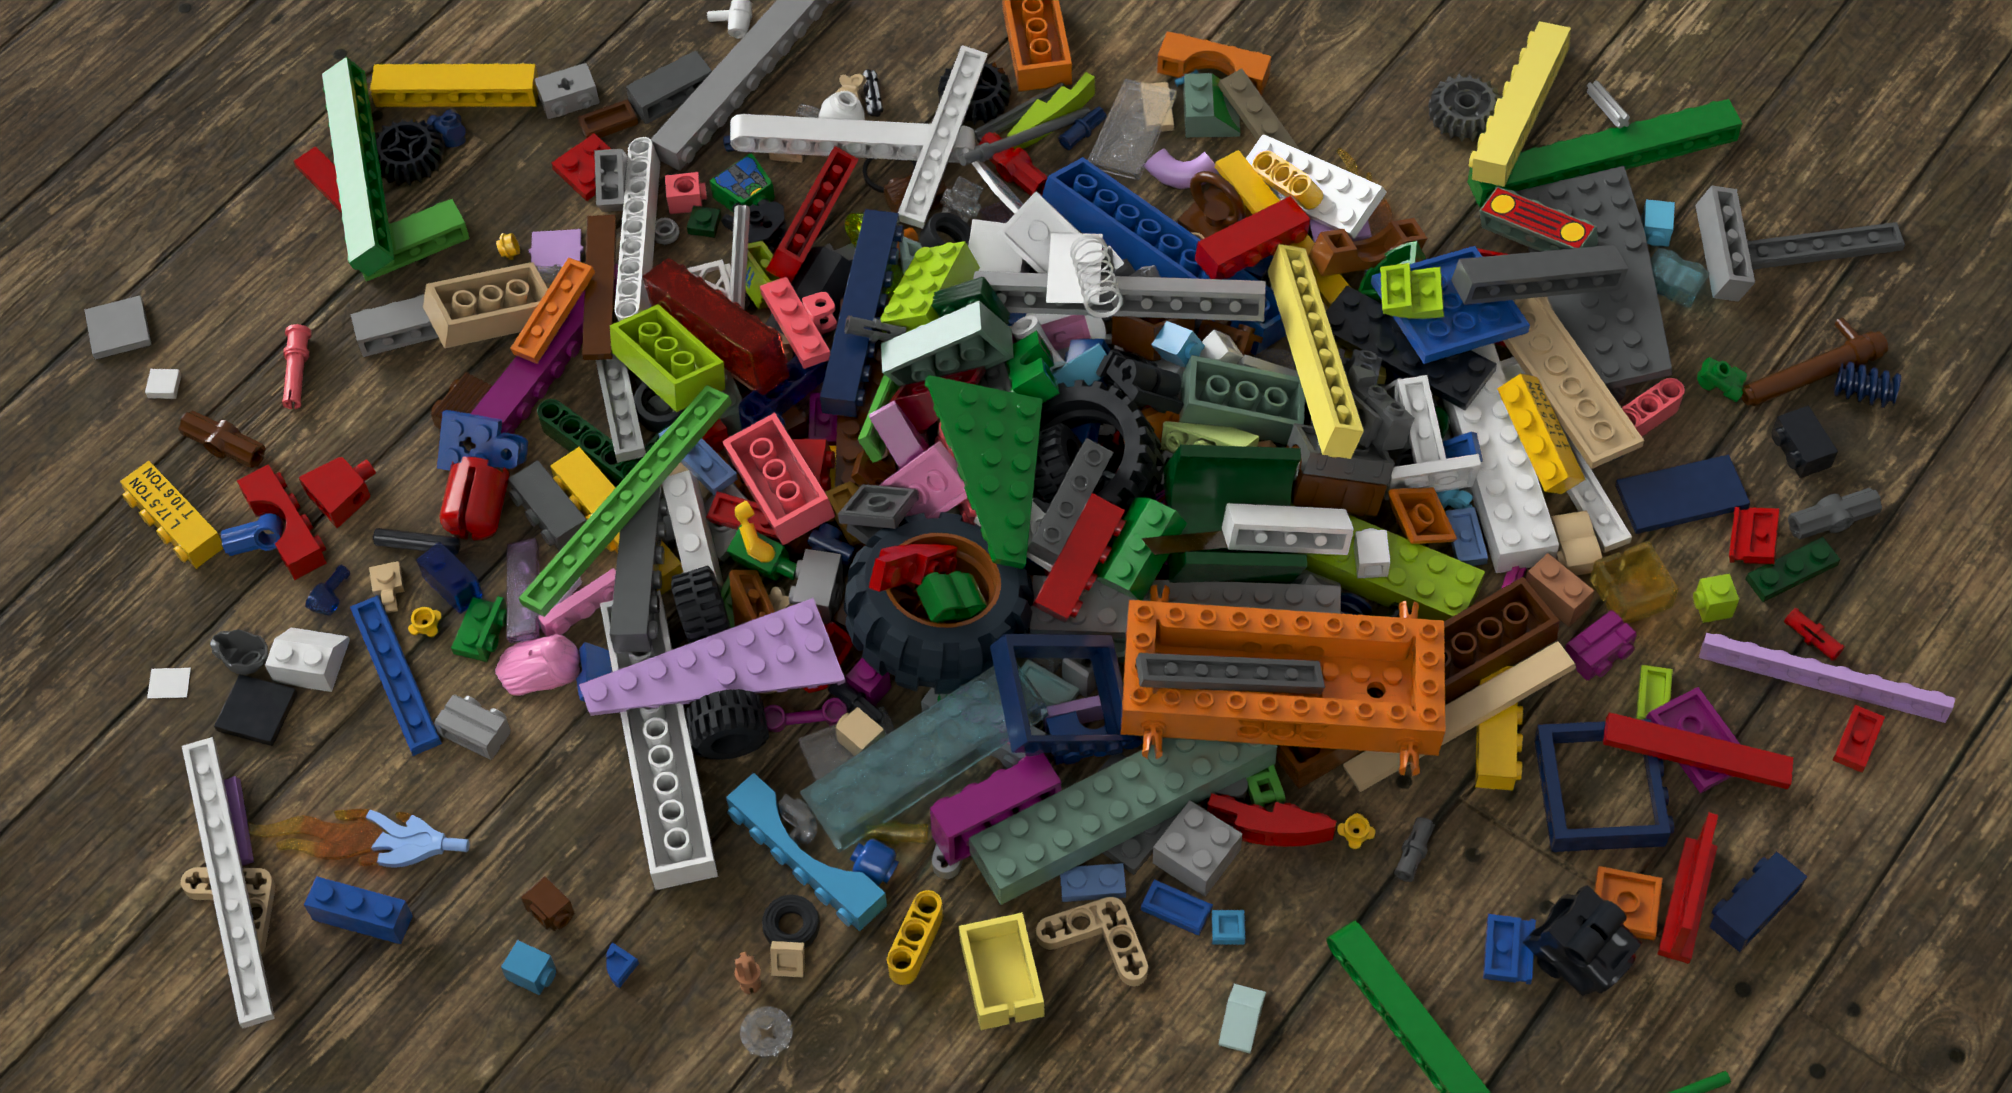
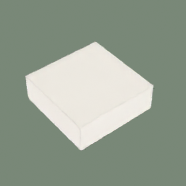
[145,369,181,399]

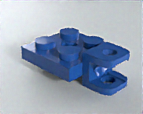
[437,410,528,471]

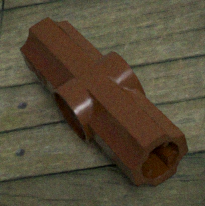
[178,410,266,468]

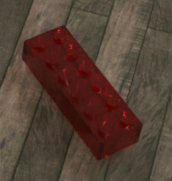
[642,258,790,396]

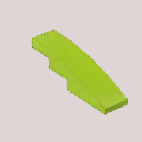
[1007,72,1095,149]

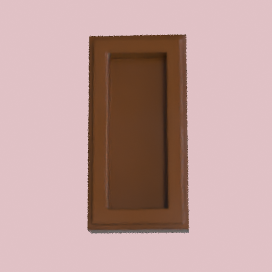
[577,99,638,138]

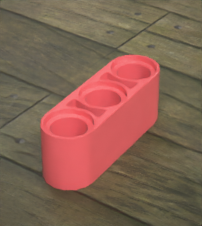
[1622,378,1685,436]

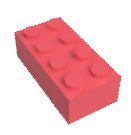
[722,413,835,545]

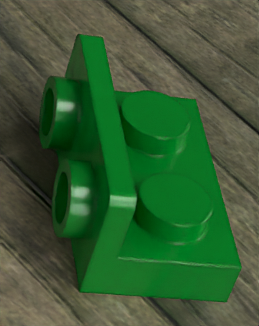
[451,596,510,662]

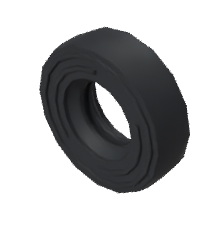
[762,894,820,949]

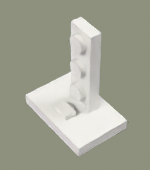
[1384,375,1481,500]

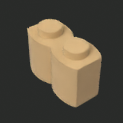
[1551,510,1603,576]

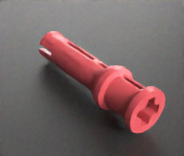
[282,324,312,409]

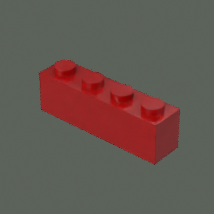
[1195,196,1311,279]
[1032,493,1126,623]

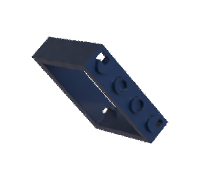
[990,634,1135,756]
[1534,719,1674,852]

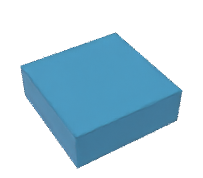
[1212,910,1245,944]

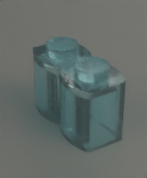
[1650,248,1709,308]

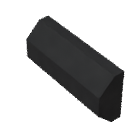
[764,247,852,367]

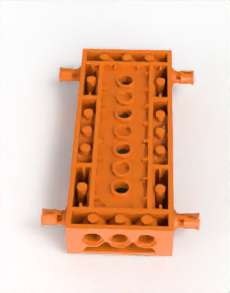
[1121,584,1445,776]

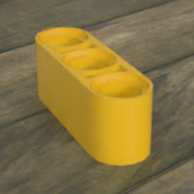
[1252,150,1323,210]
[887,890,943,985]

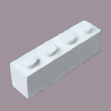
[662,470,724,591]
[1222,503,1354,555]

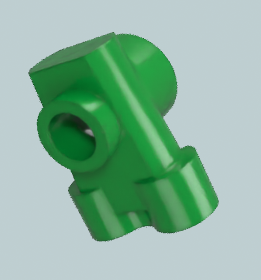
[1697,357,1747,402]

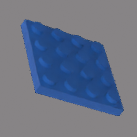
[1371,246,1530,364]

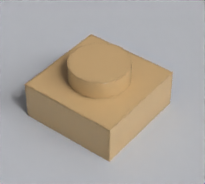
[770,941,805,977]

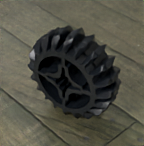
[938,61,1011,125]
[375,118,444,186]

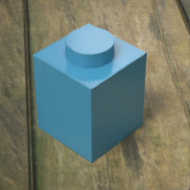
[1151,321,1205,368]
[501,940,556,995]

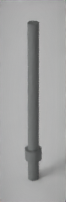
[959,107,1091,166]

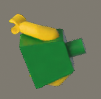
[727,501,797,581]

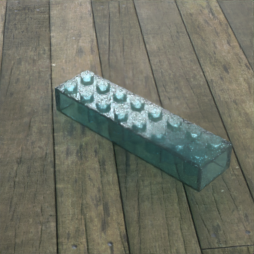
[800,662,1049,853]

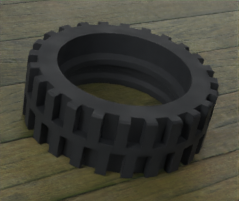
[1033,380,1164,540]

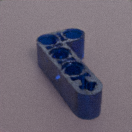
[738,356,829,430]

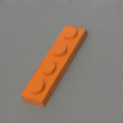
[510,257,595,364]

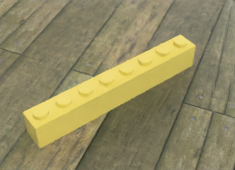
[1469,21,1571,187]

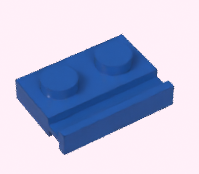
[1483,914,1536,985]

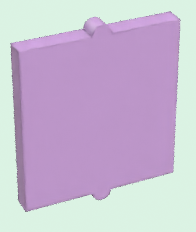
[529,229,584,272]

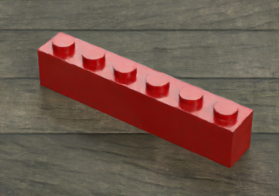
[766,146,859,283]

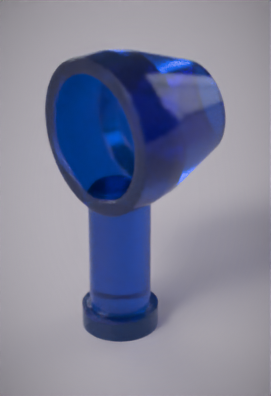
[305,565,351,616]

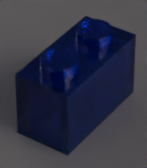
[416,541,484,614]

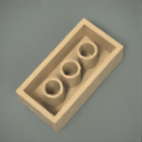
[423,262,548,348]

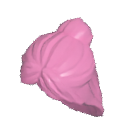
[495,634,580,696]

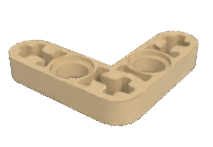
[181,867,275,954]
[1036,897,1148,986]

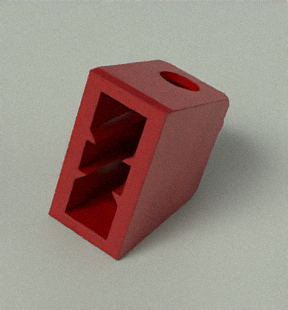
[299,457,376,528]

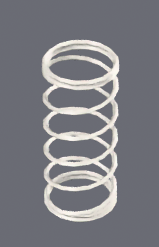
[1070,234,1123,318]

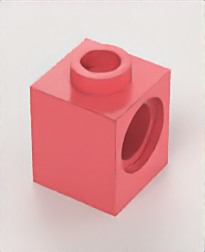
[665,172,707,214]

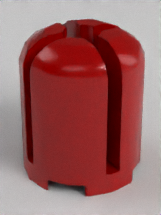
[439,457,510,541]

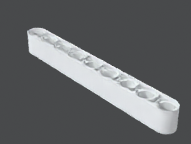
[730,114,975,163]
[615,137,660,321]

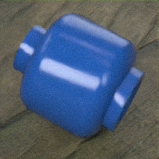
[850,839,899,886]

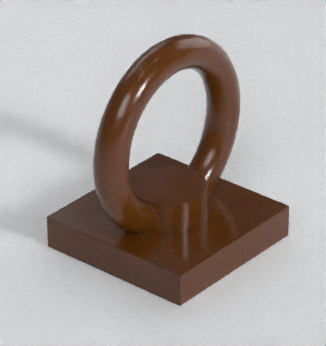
[1177,171,1253,238]

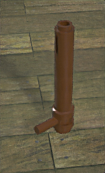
[1741,318,1888,406]

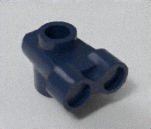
[427,109,466,147]
[808,523,855,567]

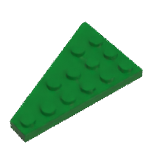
[925,375,1042,569]

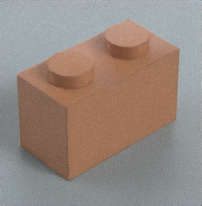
[1526,553,1594,627]

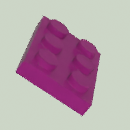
[1646,687,1740,793]

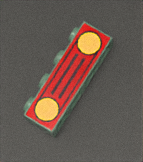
[1479,187,1598,252]

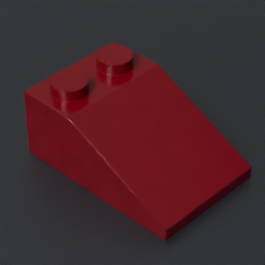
[889,365,986,434]

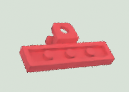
[760,277,837,369]

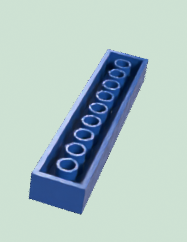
[1042,157,1286,355]

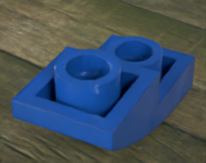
[576,642,613,702]

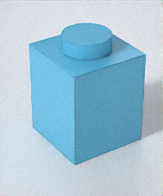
[1641,199,1675,246]

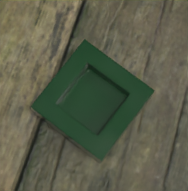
[687,206,721,238]

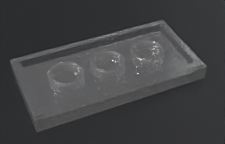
[1088,78,1177,180]

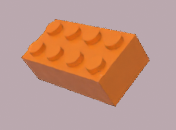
[1002,0,1072,92]

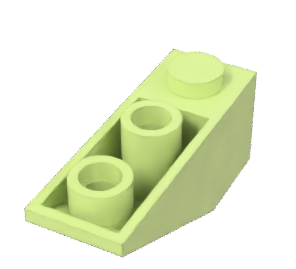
[1161,421,1259,453]

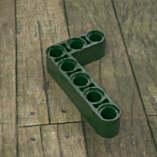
[537,399,668,486]

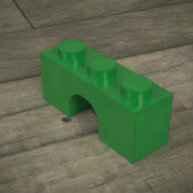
[1006,330,1059,403]

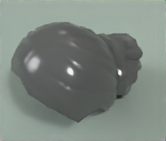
[210,629,268,675]

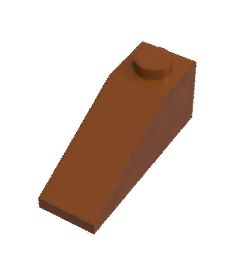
[729,570,775,627]

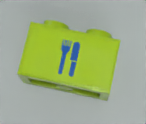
[745,241,780,309]

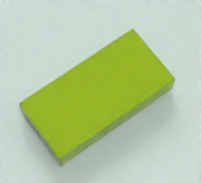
[1636,665,1673,720]

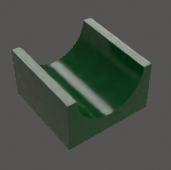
[1164,444,1307,584]

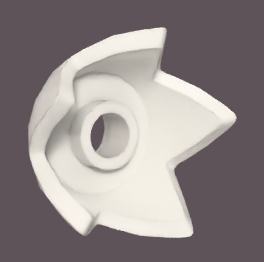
[818,91,865,120]

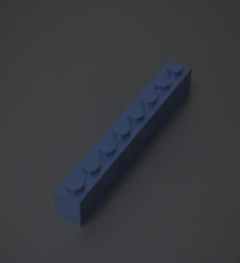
[820,209,904,418]

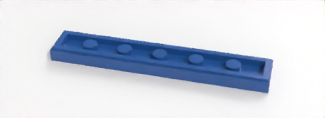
[350,595,442,756]

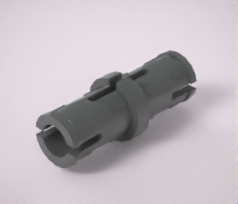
[844,315,906,342]
[1394,817,1435,882]

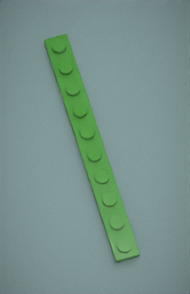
[518,385,732,617]

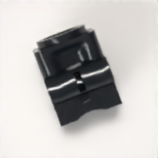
[1522,885,1642,996]

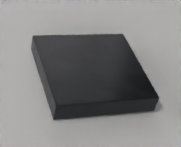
[214,674,298,746]

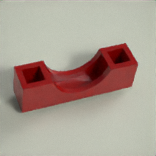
[237,464,327,580]

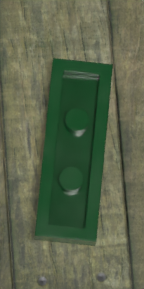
[1745,537,1841,602]

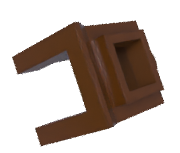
[521,876,575,931]

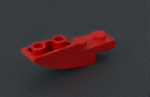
[869,544,958,592]
[1207,793,1337,847]

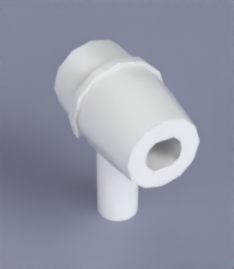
[707,0,753,38]

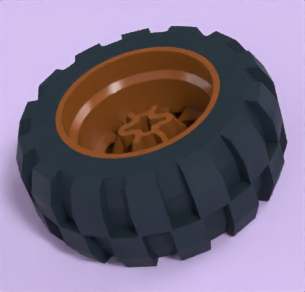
[844,512,1034,694]

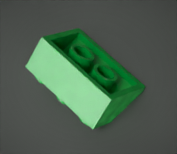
[1093,498,1187,601]

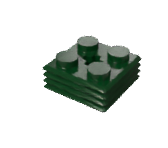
[932,277,1010,324]

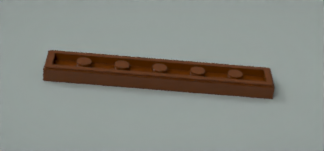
[582,214,617,360]

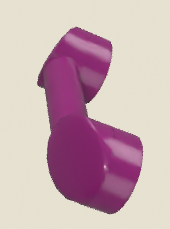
[764,698,847,732]

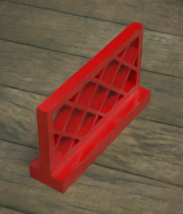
[1657,813,1718,964]

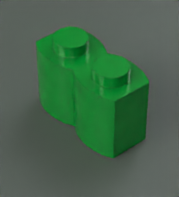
[916,571,987,623]

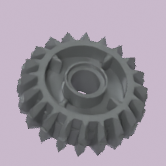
[1428,74,1502,142]

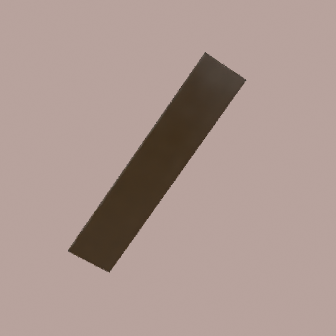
[1141,531,1228,555]

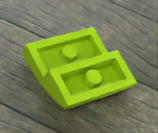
[1380,263,1445,319]

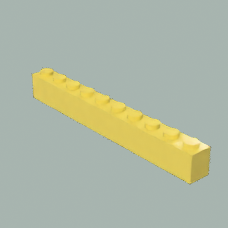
[1267,244,1364,459]

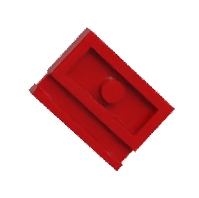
[1729,507,1780,564]

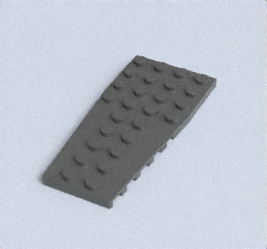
[1515,166,1672,389]

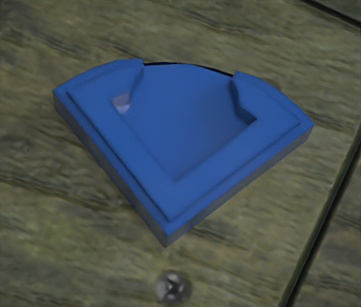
[606,943,639,988]

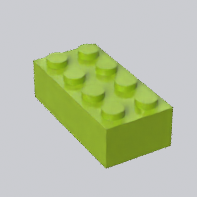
[880,241,980,333]
[610,304,725,412]

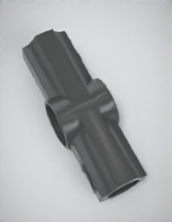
[1788,488,1882,540]

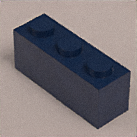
[1709,851,1808,952]

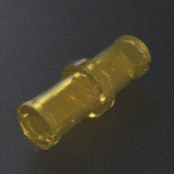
[862,820,928,845]

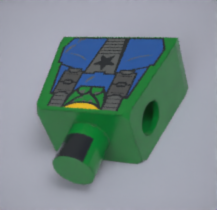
[709,153,775,211]

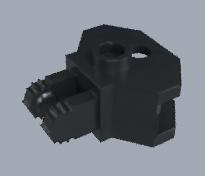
[721,201,787,254]

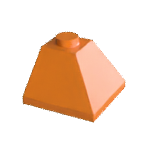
[1388,487,1457,544]

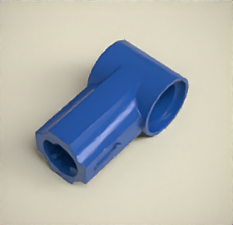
[221,513,284,556]

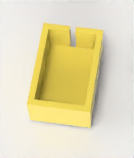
[959,913,1045,1030]

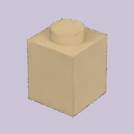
[835,707,886,764]

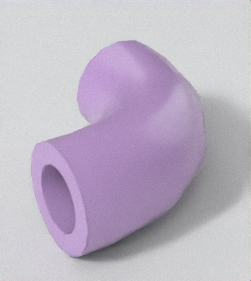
[1144,149,1220,189]

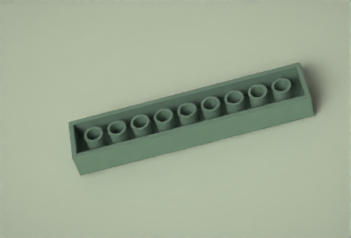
[969,738,1278,905]

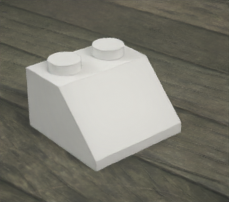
[265,627,350,692]

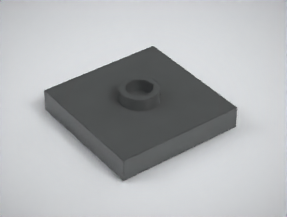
[838,484,919,529]

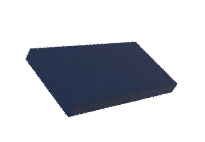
[1615,455,1750,534]

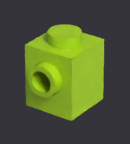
[1693,573,1739,623]

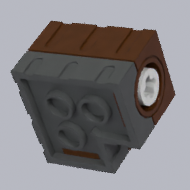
[1286,420,1395,516]

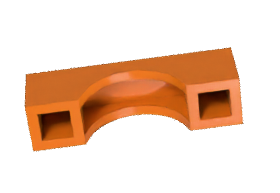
[1157,31,1271,96]

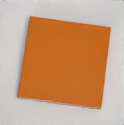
[1594,866,1663,941]

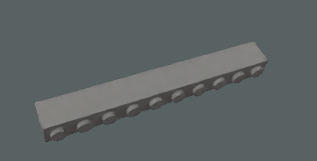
[650,0,835,171]
[973,271,1266,321]

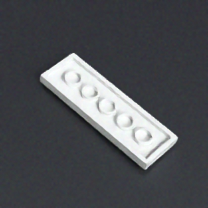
[1246,134,1387,239]

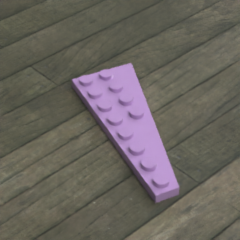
[579,598,846,716]

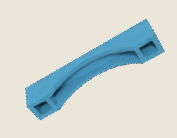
[726,773,887,931]

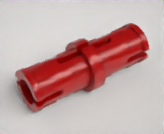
[1784,608,1845,661]

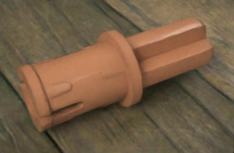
[735,952,761,994]

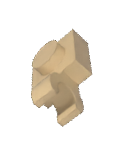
[369,561,405,614]

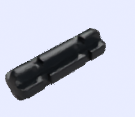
[862,69,884,117]

